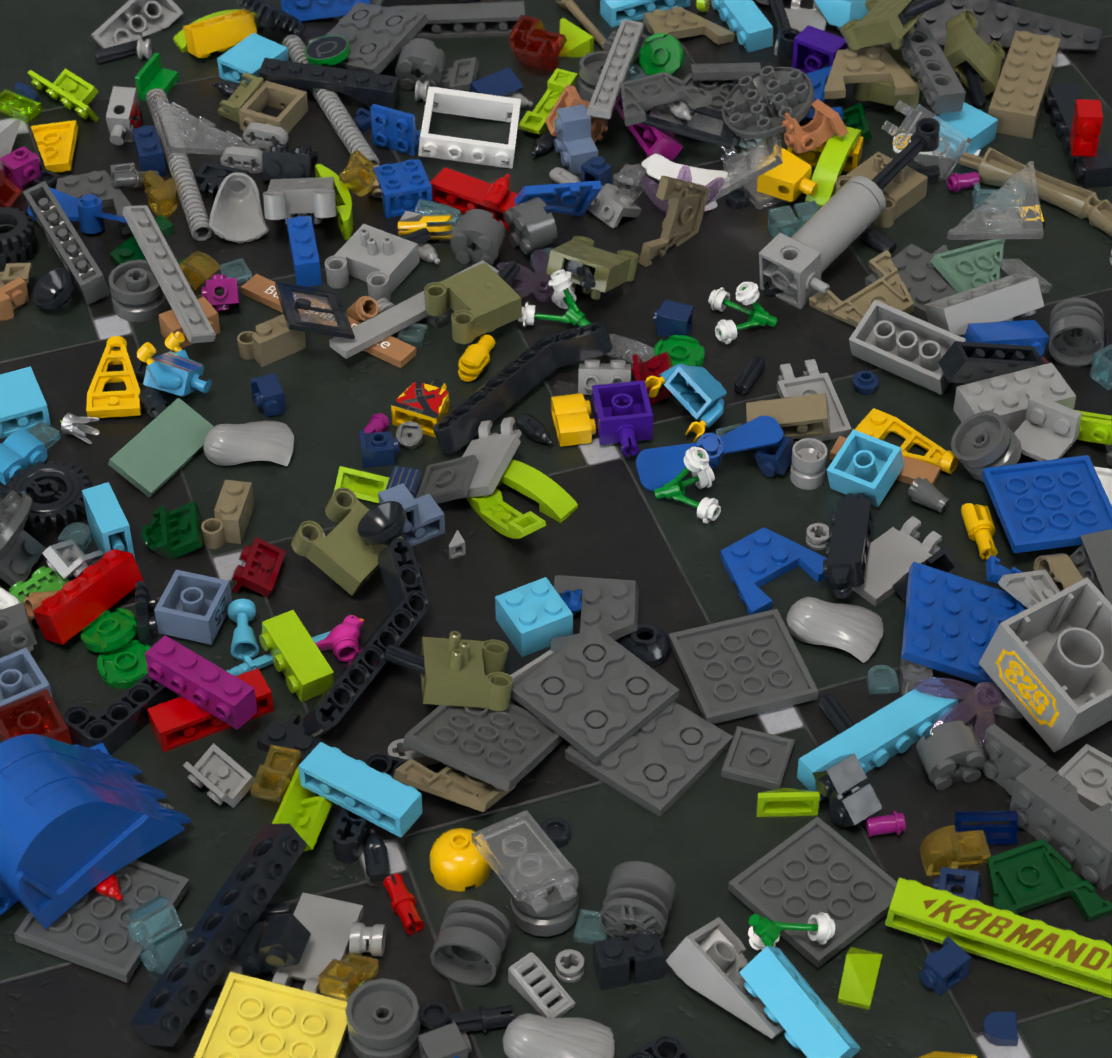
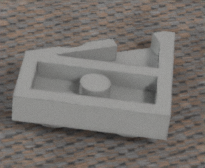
[998,569,1060,608]

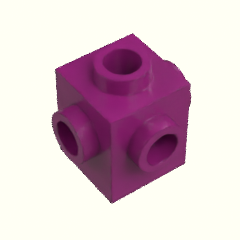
[0,146,41,188]
[202,274,239,312]

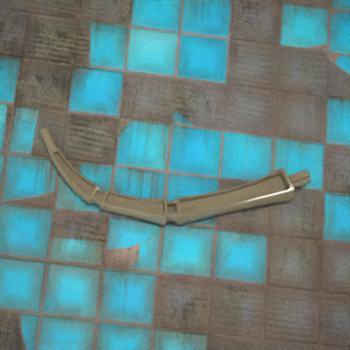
[959,147,1112,237]

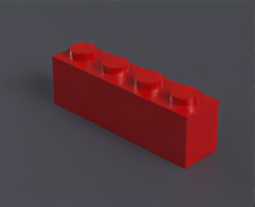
[430,167,518,231]
[32,549,144,644]
[147,668,274,753]

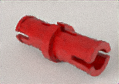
[383,873,424,935]

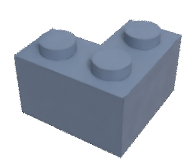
[554,104,598,174]
[378,483,445,546]

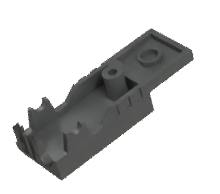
[981,724,1112,891]

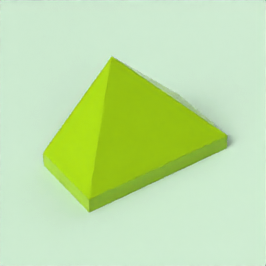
[558,18,594,57]
[334,466,389,503]
[756,788,820,817]
[837,947,882,1010]

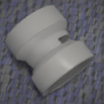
[349,922,386,957]

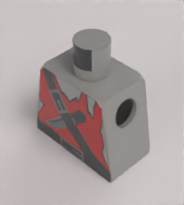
[106,86,143,145]

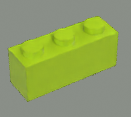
[259,610,334,702]

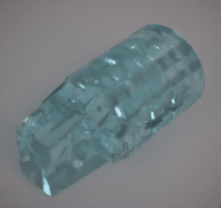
[415,199,461,227]

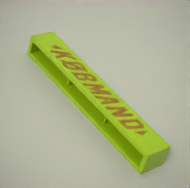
[885,878,1112,999]

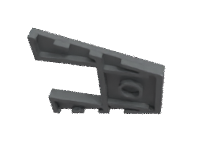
[47,170,132,248]

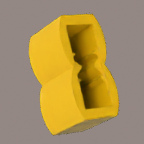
[551,393,596,447]

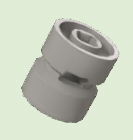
[790,438,828,490]

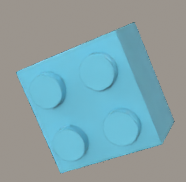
[827,429,904,507]
[495,577,573,657]

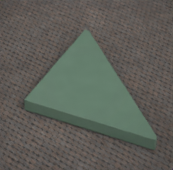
[930,236,1006,293]

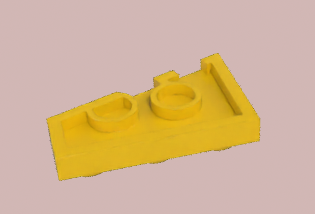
[31,120,78,173]

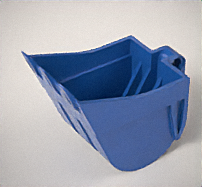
[0,734,191,929]

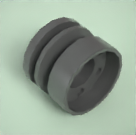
[1048,297,1105,367]
[599,861,676,941]
[430,899,511,986]

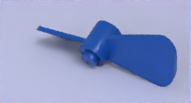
[28,187,127,234]
[636,416,783,492]

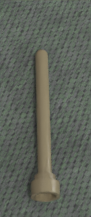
[556,0,609,52]

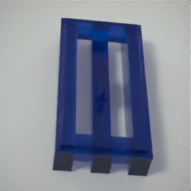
[954,811,1018,845]

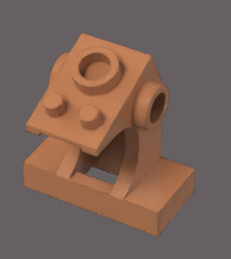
[545,84,608,144]
[782,99,848,154]

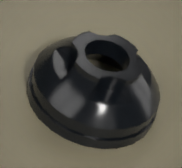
[32,267,75,309]
[357,501,407,545]
[619,623,671,668]

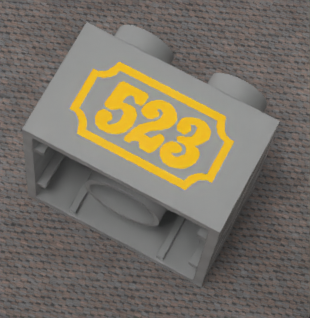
[979,577,1112,752]

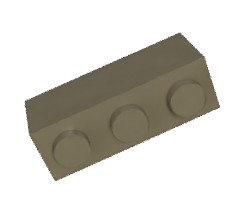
[746,393,831,439]

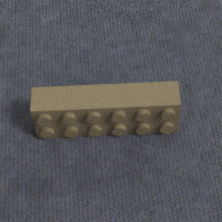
[988,31,1061,139]

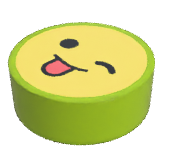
[696,0,710,12]

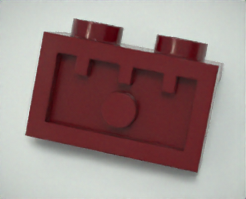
[631,351,673,405]
[231,537,286,597]

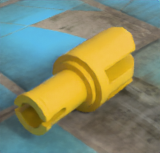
[398,215,453,240]
[458,334,495,382]
[961,503,998,560]

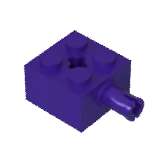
[792,25,848,74]
[592,380,653,457]

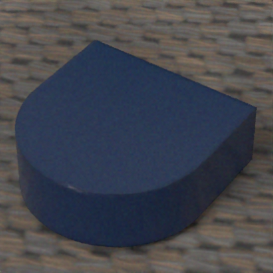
[14,82,39,108]
[982,1011,1019,1046]

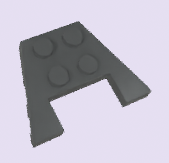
[620,72,713,126]
[550,575,639,654]

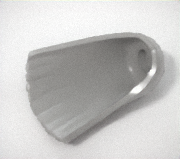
[209,172,270,243]
[203,420,294,466]
[786,597,884,663]
[503,1013,615,1058]

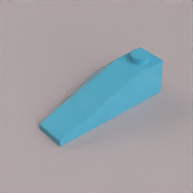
[814,0,869,30]

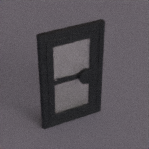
[641,101,734,149]
[275,282,355,339]

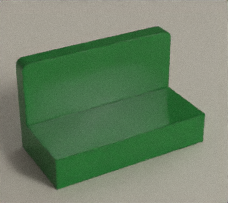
[135,53,179,102]

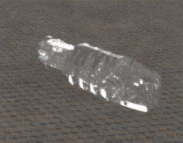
[606,333,655,363]

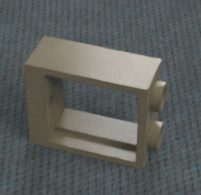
[238,81,308,134]

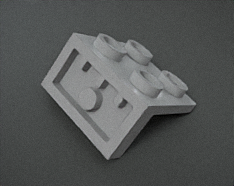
[1014,394,1082,461]

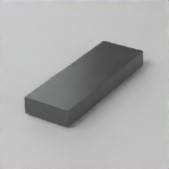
[691,63,761,81]

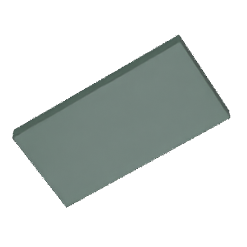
[108,398,214,498]

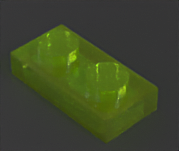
[0,89,42,123]

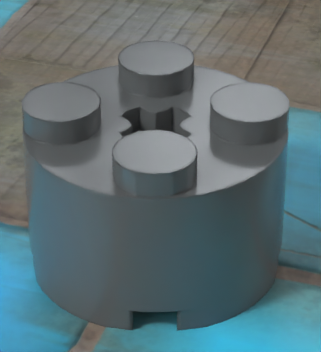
[396,38,446,90]
[503,197,557,254]
[450,209,506,266]
[916,721,987,790]

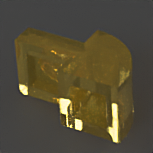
[339,150,376,197]
[143,170,178,218]
[179,251,221,290]
[250,745,301,803]
[920,825,990,876]
[318,953,378,1002]

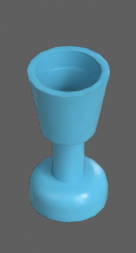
[227,599,259,660]

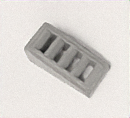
[508,952,575,1018]

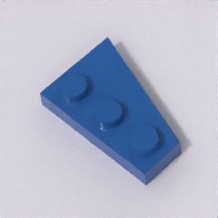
[515,181,602,216]

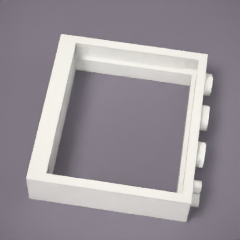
[418,86,521,169]

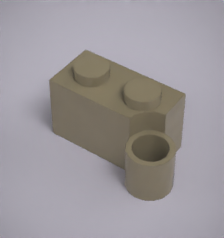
[237,314,306,367]
[201,480,255,549]

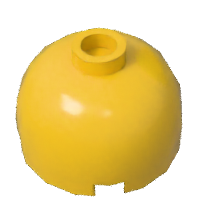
[429,828,492,892]

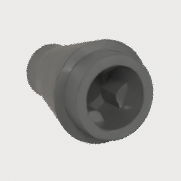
[907,477,950,513]

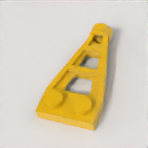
[86,336,141,418]
[847,408,959,474]

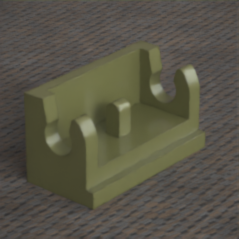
[218,73,264,124]

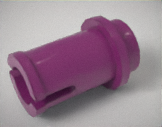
[947,171,979,192]
[358,413,390,439]
[865,810,906,837]

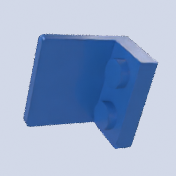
[370,104,421,156]
[373,159,433,218]

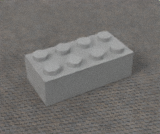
[924,273,1044,338]
[849,300,966,395]
[953,363,1076,433]

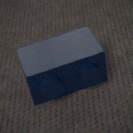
[132,125,167,177]

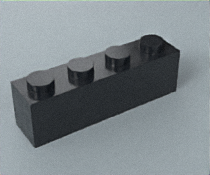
[938,341,1044,383]

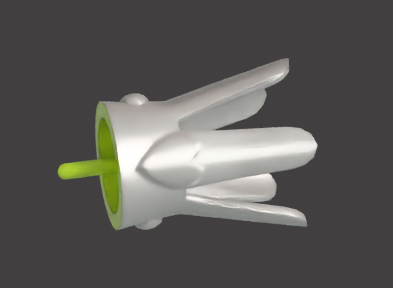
[60,413,100,444]

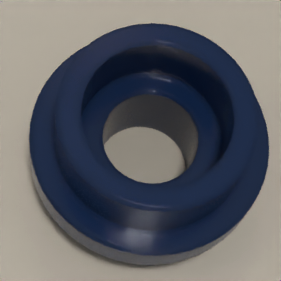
[852,371,879,395]

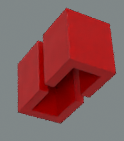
[1070,99,1103,157]

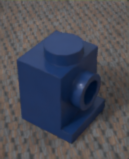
[581,156,615,186]
[250,373,286,417]
[359,430,399,468]
[754,436,794,477]
[933,867,982,901]
[919,936,971,996]

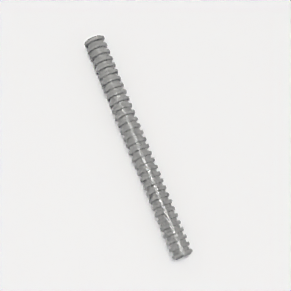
[282,34,380,175]
[146,88,213,241]

